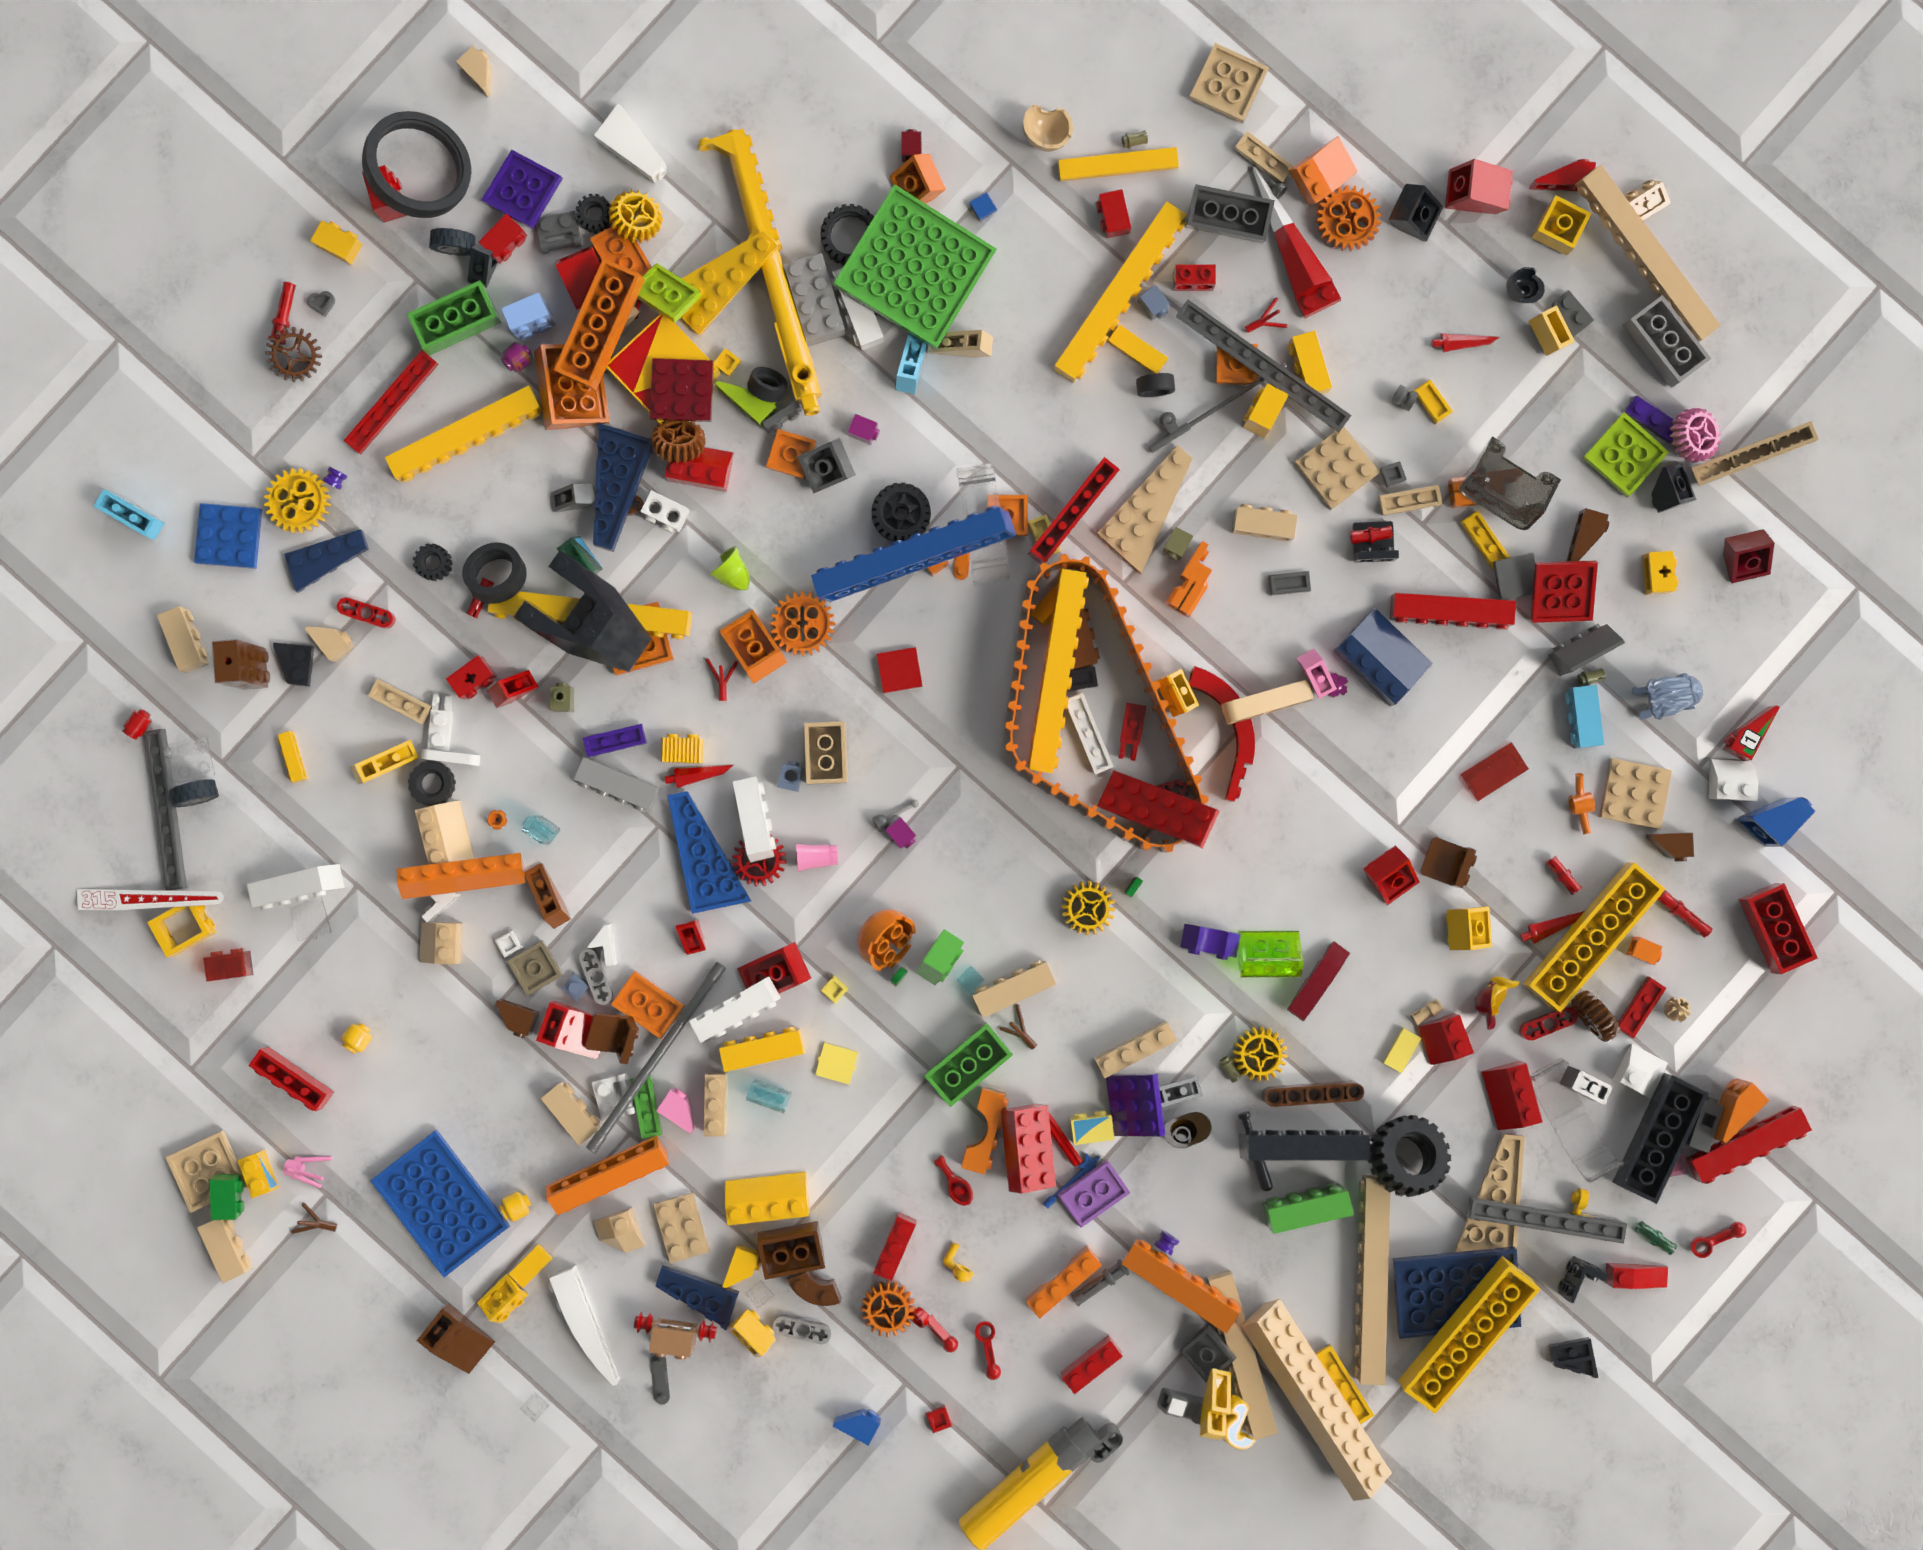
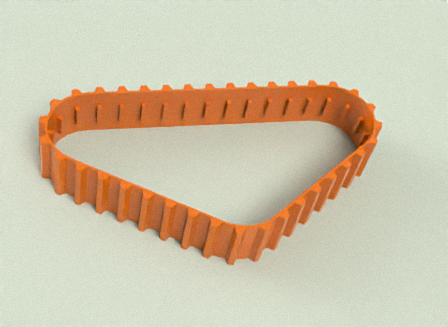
[1004,554,1209,852]

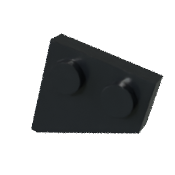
[273,642,314,687]
[1549,1337,1599,1378]

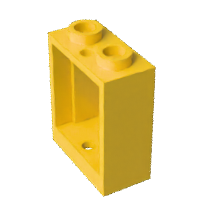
[147,905,216,958]

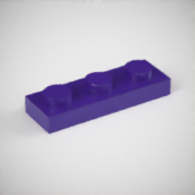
[1624,395,1674,446]
[583,724,647,758]

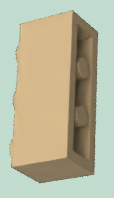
[1232,504,1297,542]
[157,606,209,673]
[704,1072,728,1137]
[541,1081,601,1146]
[197,1220,252,1283]

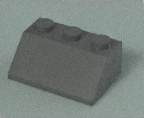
[1549,623,1625,676]

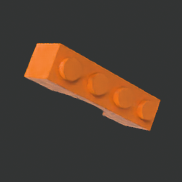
[961,1087,1009,1174]
[1026,1245,1102,1319]

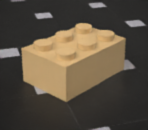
[804,721,848,785]

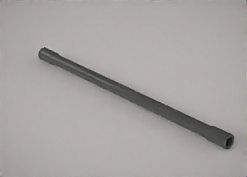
[586,962,727,1154]

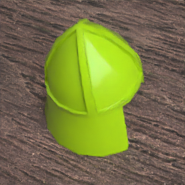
[710,546,750,590]

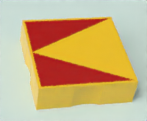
[606,314,721,423]

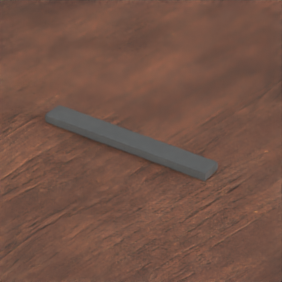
[145,729,187,891]
[1466,1197,1627,1244]

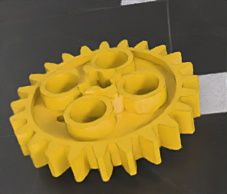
[264,468,331,534]

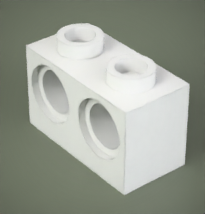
[640,490,690,533]

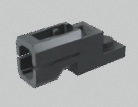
[1157,1387,1204,1424]

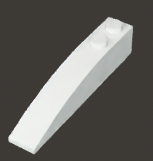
[549,1265,620,1386]

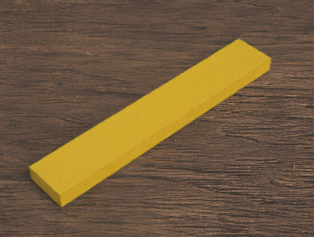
[1058,147,1179,182]

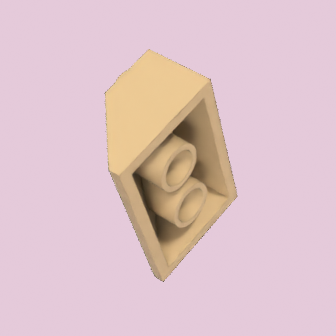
[415,801,475,864]

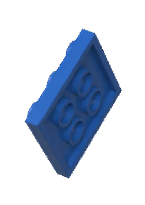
[194,503,262,569]

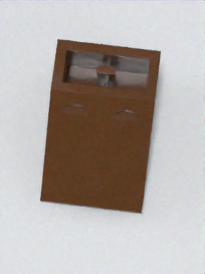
[416,1303,496,1374]

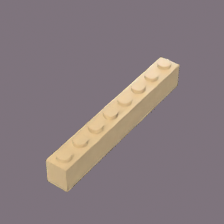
[1206,1270,1278,1440]

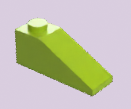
[715,381,777,428]

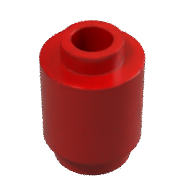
[122,709,152,740]

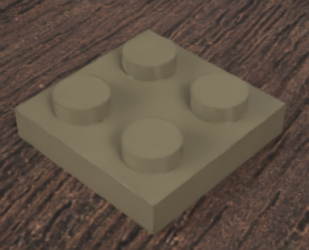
[507,940,563,996]

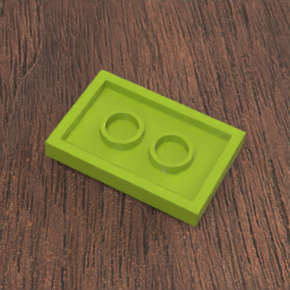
[637,263,702,323]

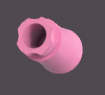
[796,844,838,872]

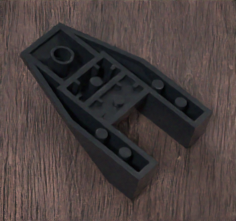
[514,550,652,672]

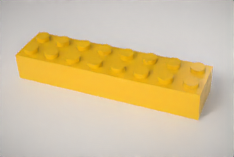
[1523,862,1665,1012]
[1398,1256,1541,1414]

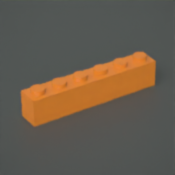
[397,853,525,899]
[546,1135,669,1216]
[1122,1239,1242,1334]

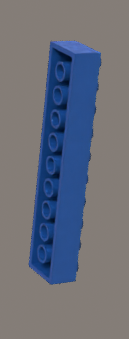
[811,506,1016,602]

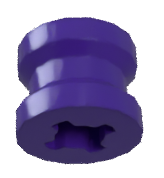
[322,467,348,490]
[1154,1230,1180,1255]

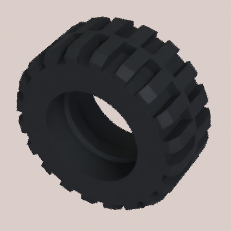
[1368,1115,1451,1197]

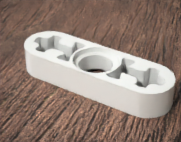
[421,749,480,766]

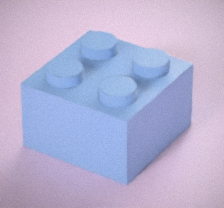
[501,292,556,341]

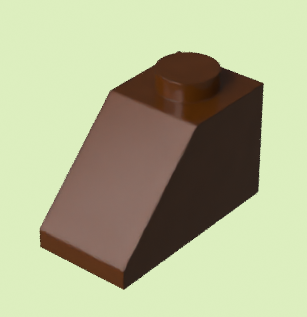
[1646,833,1694,862]
[496,999,540,1038]

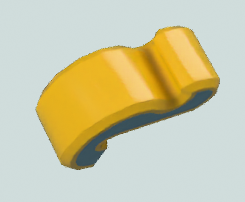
[1222,1395,1255,1450]

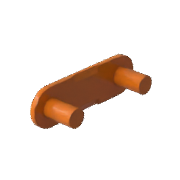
[954,552,971,580]

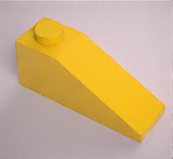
[349,740,419,785]

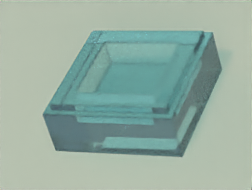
[956,965,985,994]

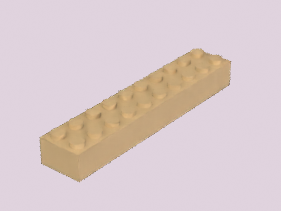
[1241,1299,1392,1501]

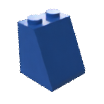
[1737,797,1815,847]

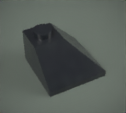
[1651,462,1696,513]

